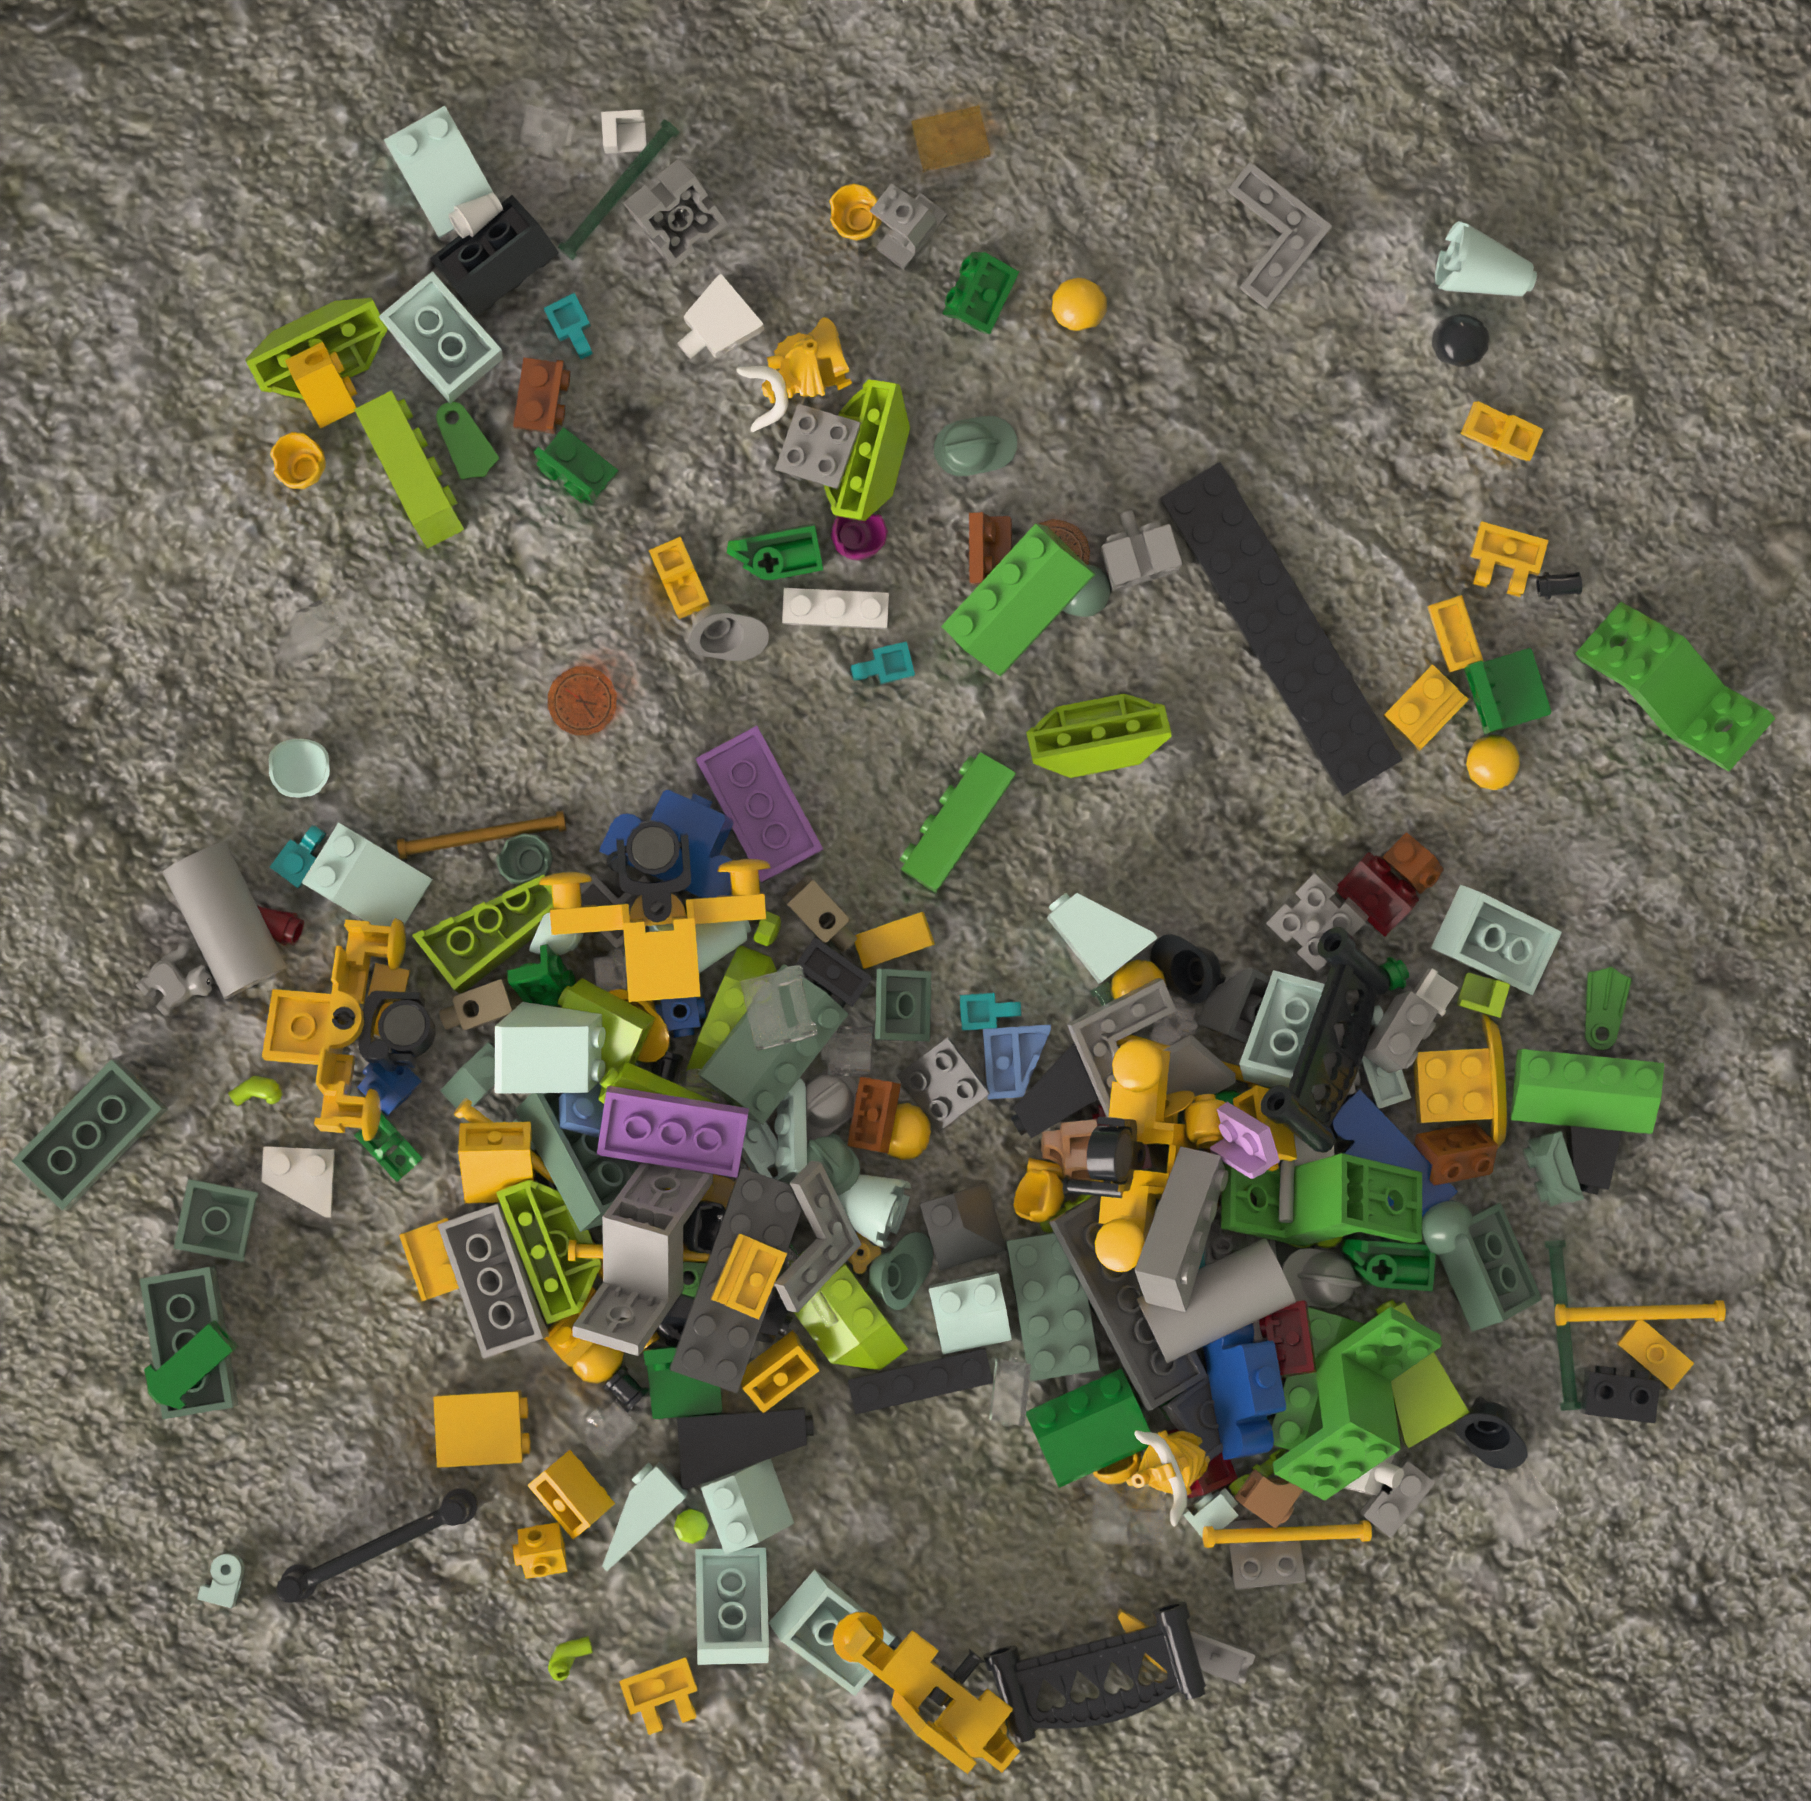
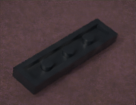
[848,1348,993,1414]

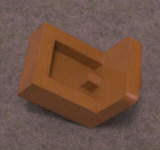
[1382,832,1444,894]

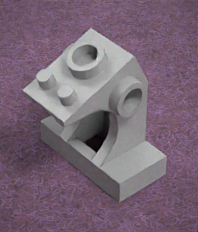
[870,183,947,270]

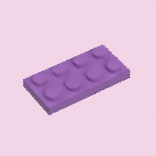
[695,726,824,883]
[597,1085,749,1178]

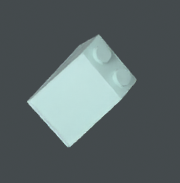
[384,106,493,238]
[379,271,503,404]
[302,822,433,927]
[1431,885,1562,995]
[1239,970,1325,1094]
[602,1461,688,1571]
[695,1548,769,1665]
[769,1569,895,1696]

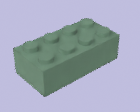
[12,1059,168,1211]
[1006,1232,1100,1381]
[140,1266,239,1419]

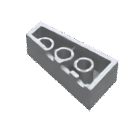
[1134,1146,1228,1312]

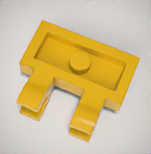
[1470,521,1549,597]
[619,1656,698,1735]

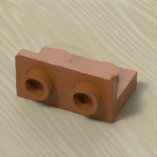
[513,357,571,434]
[969,512,1012,587]
[847,1077,901,1153]
[1414,1123,1498,1186]

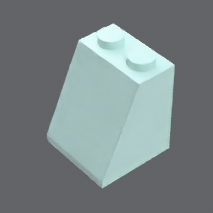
[1047,893,1157,984]
[495,1002,606,1094]
[928,1271,1012,1355]
[701,1458,794,1555]

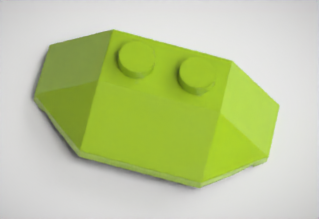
[245,298,388,399]
[823,379,910,521]
[1026,694,1172,778]
[685,945,777,1082]
[496,1179,602,1325]
[793,1251,908,1370]

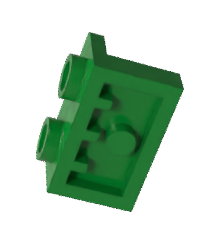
[943,252,1019,335]
[507,944,576,1007]

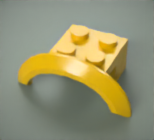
[1413,1014,1507,1149]

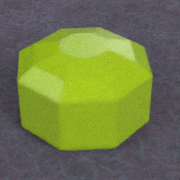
[753,911,781,947]
[674,1508,709,1544]

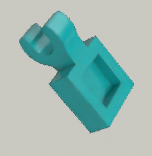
[543,292,593,360]
[850,641,915,685]
[270,825,326,888]
[959,993,1022,1031]

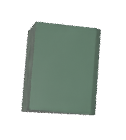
[875,969,932,1042]

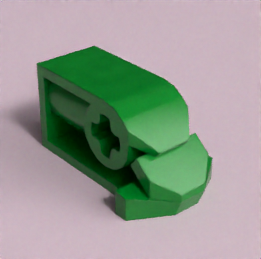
[727,523,823,580]
[1340,1239,1436,1291]
[144,1320,238,1410]

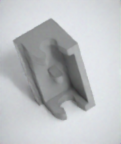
[1189,1627,1256,1685]

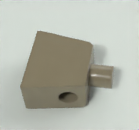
[781,875,857,952]
[439,978,524,1031]

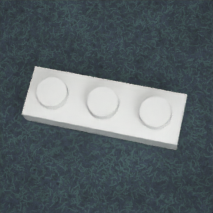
[782,588,889,629]

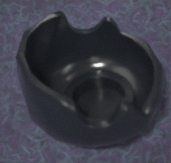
[1432,314,1489,367]
[683,1200,725,1254]

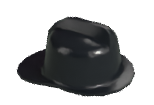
[1150,934,1226,1004]
[1455,1396,1528,1470]

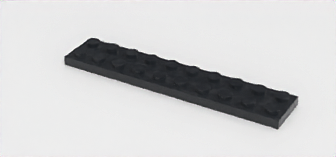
[1160,462,1402,797]

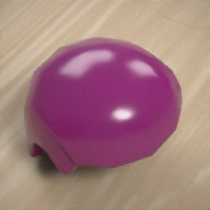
[830,514,888,561]

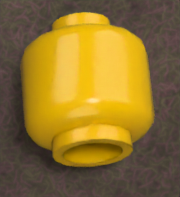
[1184,1094,1226,1149]

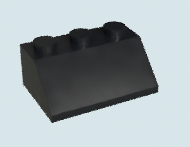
[430,195,559,317]

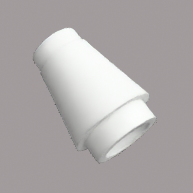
[449,192,503,238]

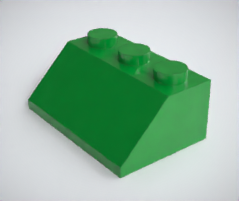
[1025,1368,1150,1488]

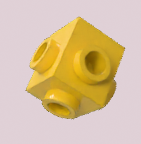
[512,1522,568,1579]

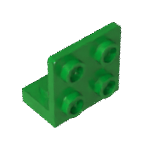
[534,427,619,504]
[1464,648,1551,735]
[644,1346,723,1419]

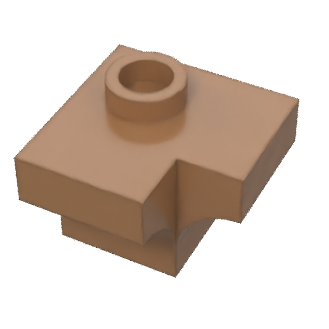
[1041,1119,1097,1180]
[1234,1469,1304,1528]

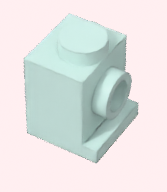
[1183,1488,1239,1537]

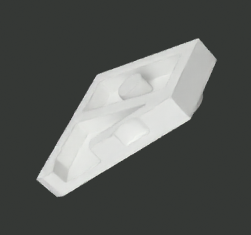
[261,1147,335,1218]

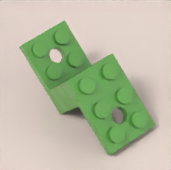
[1575,602,1775,772]
[1221,1153,1422,1246]
[1273,1307,1442,1501]

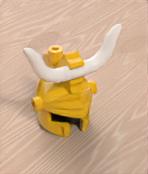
[736,317,852,432]
[1126,1430,1210,1527]

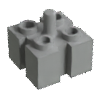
[623,159,728,268]
[1099,510,1182,593]
[1266,868,1369,972]

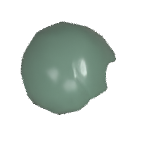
[1063,565,1111,617]
[496,833,553,886]
[1422,1200,1473,1254]

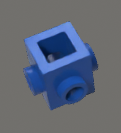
[655,997,707,1038]
[357,1052,422,1117]

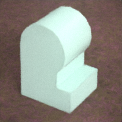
[197,1553,245,1608]

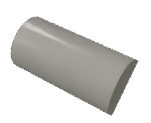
[163,841,287,999]
[438,1203,549,1359]
[1137,1238,1296,1363]

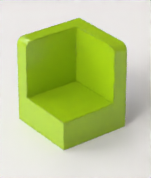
[1456,973,1510,1018]

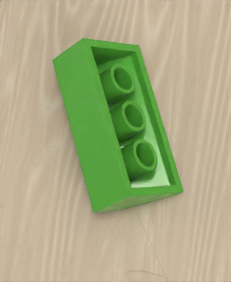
[941,523,1096,677]
[899,752,1016,894]
[1510,1049,1664,1134]
[1269,1306,1365,1450]

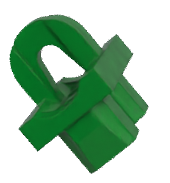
[354,1112,424,1182]

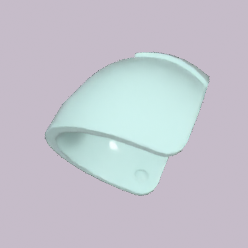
[268,739,330,798]
[529,913,583,955]

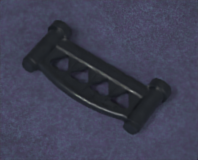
[1261,927,1390,1153]
[276,1488,478,1603]
[983,1602,1206,1743]

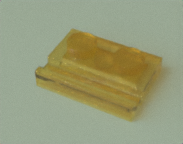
[911,105,991,172]

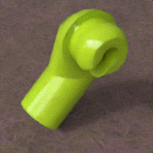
[228,1076,283,1107]
[548,1636,593,1681]

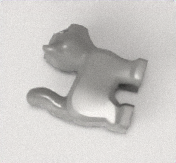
[136,942,213,1018]

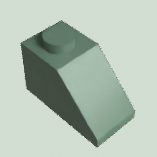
[440,1042,495,1108]

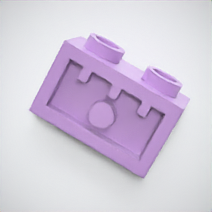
[1210,1102,1280,1179]

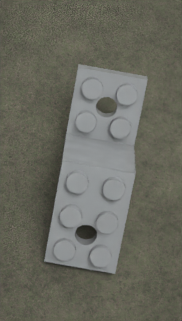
[573,1162,713,1356]

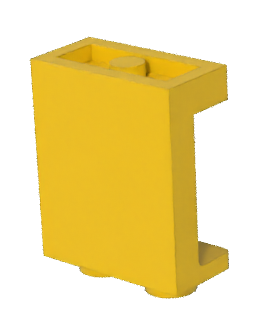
[458,1122,537,1203]
[433,1390,531,1468]

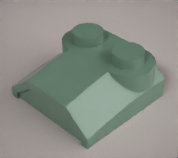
[1523,1131,1584,1207]
[174,1178,258,1262]

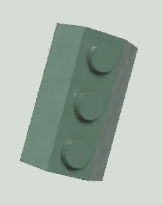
[1438,1202,1542,1332]

